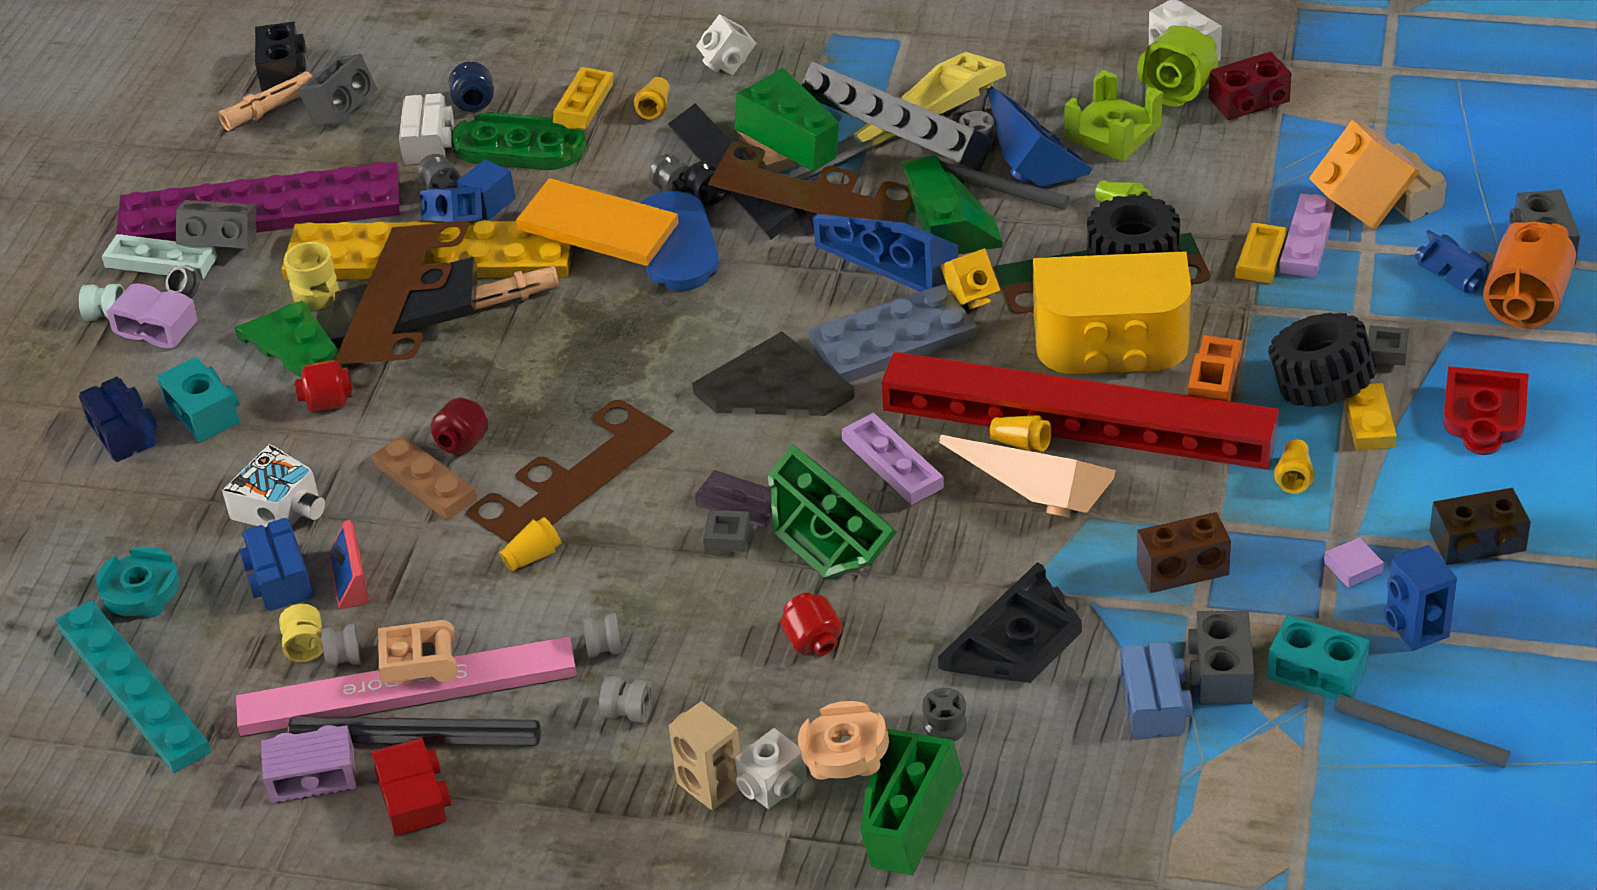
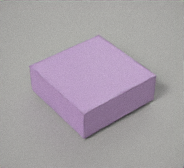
[1324,537,1384,588]

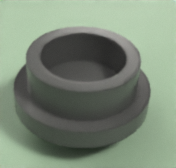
[166,265,200,299]

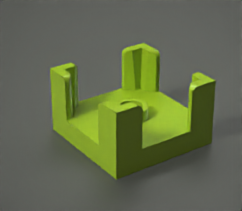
[1064,70,1162,162]

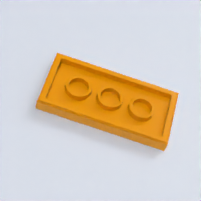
[516,178,678,266]

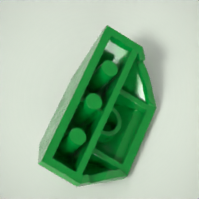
[768,444,897,580]

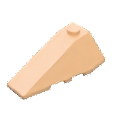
[939,435,1116,518]

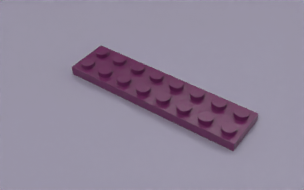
[116,161,401,241]

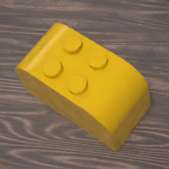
[1033,252,1191,374]

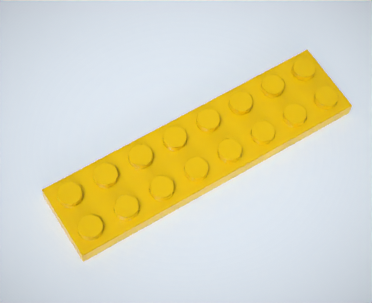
[281,220,574,280]

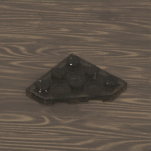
[692,331,854,416]

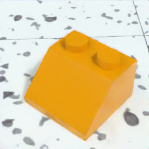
[1309,119,1420,230]

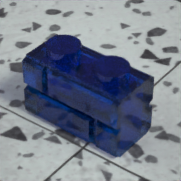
[78,377,158,462]

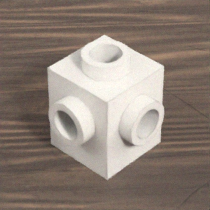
[696,14,756,75]
[735,728,807,810]

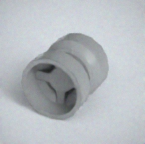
[599,675,652,723]

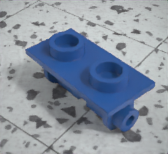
[1415,229,1489,294]

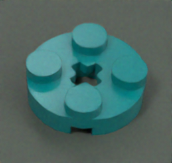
[96,547,180,618]

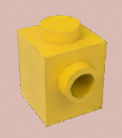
[940,248,1000,310]

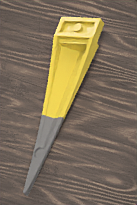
[787,52,1007,180]

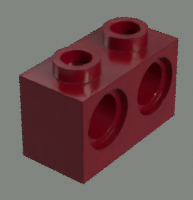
[1208,51,1292,120]

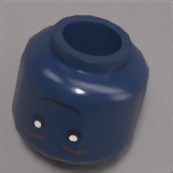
[449,62,494,112]

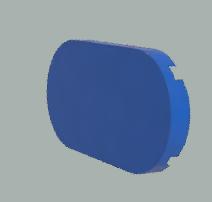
[640,191,719,291]

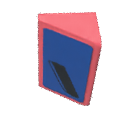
[329,520,369,609]

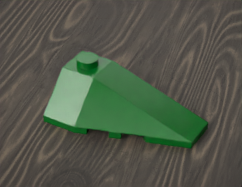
[901,155,1003,255]

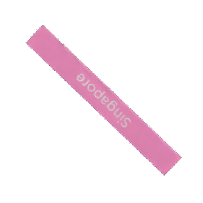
[236,636,577,736]

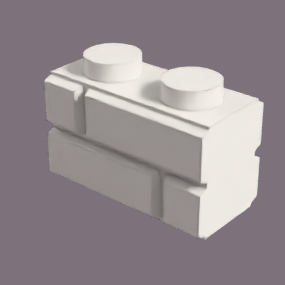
[399,93,454,165]

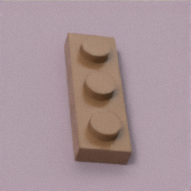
[372,435,478,520]

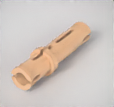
[218,71,313,131]
[476,265,560,310]

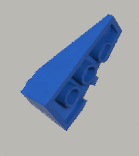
[988,85,1092,187]
[813,214,958,292]

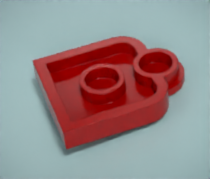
[1443,366,1529,455]

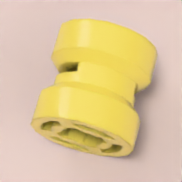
[279,604,323,663]

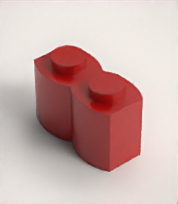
[371,738,452,836]

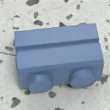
[1120,642,1193,739]

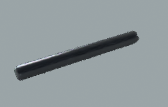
[288,716,541,746]

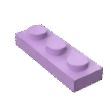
[1279,193,1336,278]
[842,413,944,505]

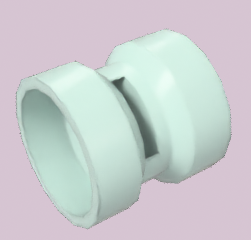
[79,284,124,321]

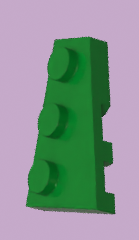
[235,300,347,378]

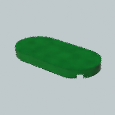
[451,112,586,170]

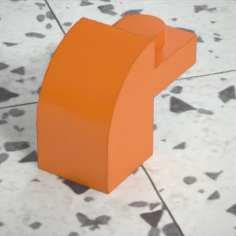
[1188,335,1242,402]

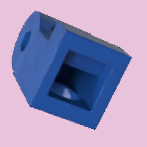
[420,187,482,222]

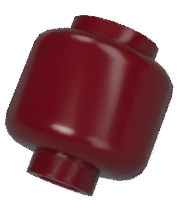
[430,398,488,455]

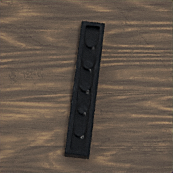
[668,103,799,240]

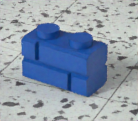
[239,518,313,611]

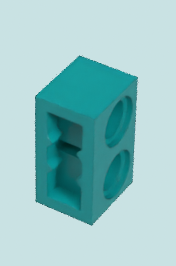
[1267,615,1370,700]

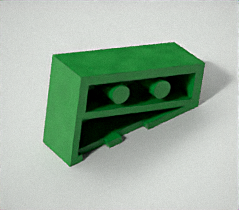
[734,68,839,171]
[861,729,963,876]

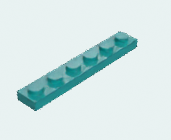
[55,600,211,773]

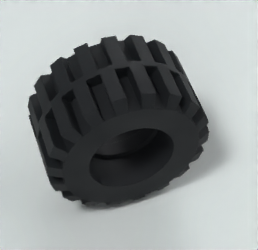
[1087,194,1181,256]
[1268,312,1376,407]

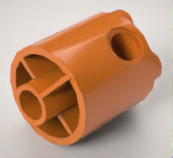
[1483,221,1576,329]

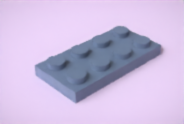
[808,284,977,385]

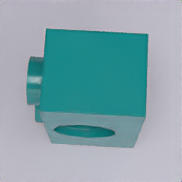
[156,357,240,443]

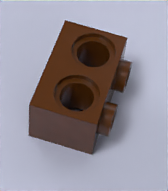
[1137,512,1231,593]

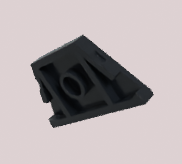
[938,562,1082,683]

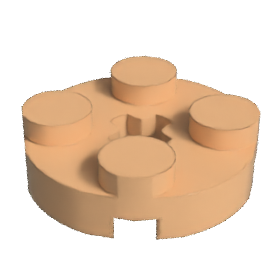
[798,701,889,780]

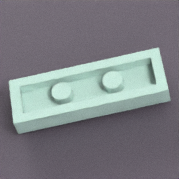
[102,234,217,280]

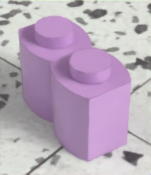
[107,284,198,348]

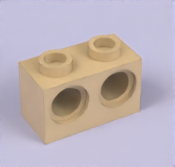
[668,701,741,811]

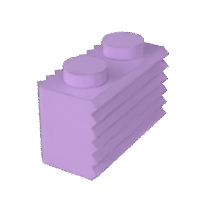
[261,725,357,804]

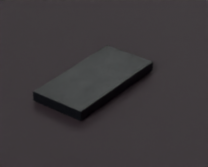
[331,257,478,348]

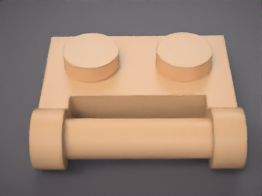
[378,620,457,684]

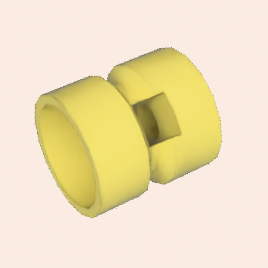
[283,242,340,311]

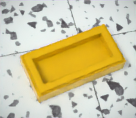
[1235,223,1288,284]

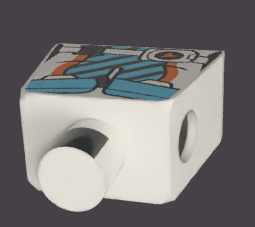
[222,444,325,527]

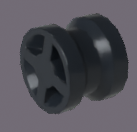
[684,161,727,205]

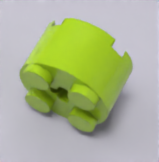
[1137,25,1218,107]

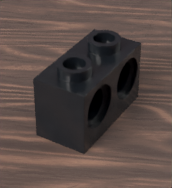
[255,21,307,91]

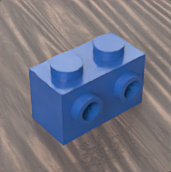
[1384,545,1457,651]

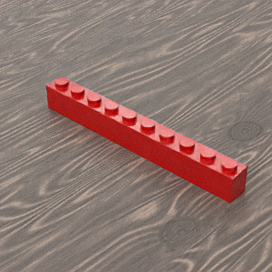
[881,352,1279,470]

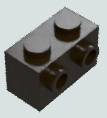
[1429,487,1531,565]

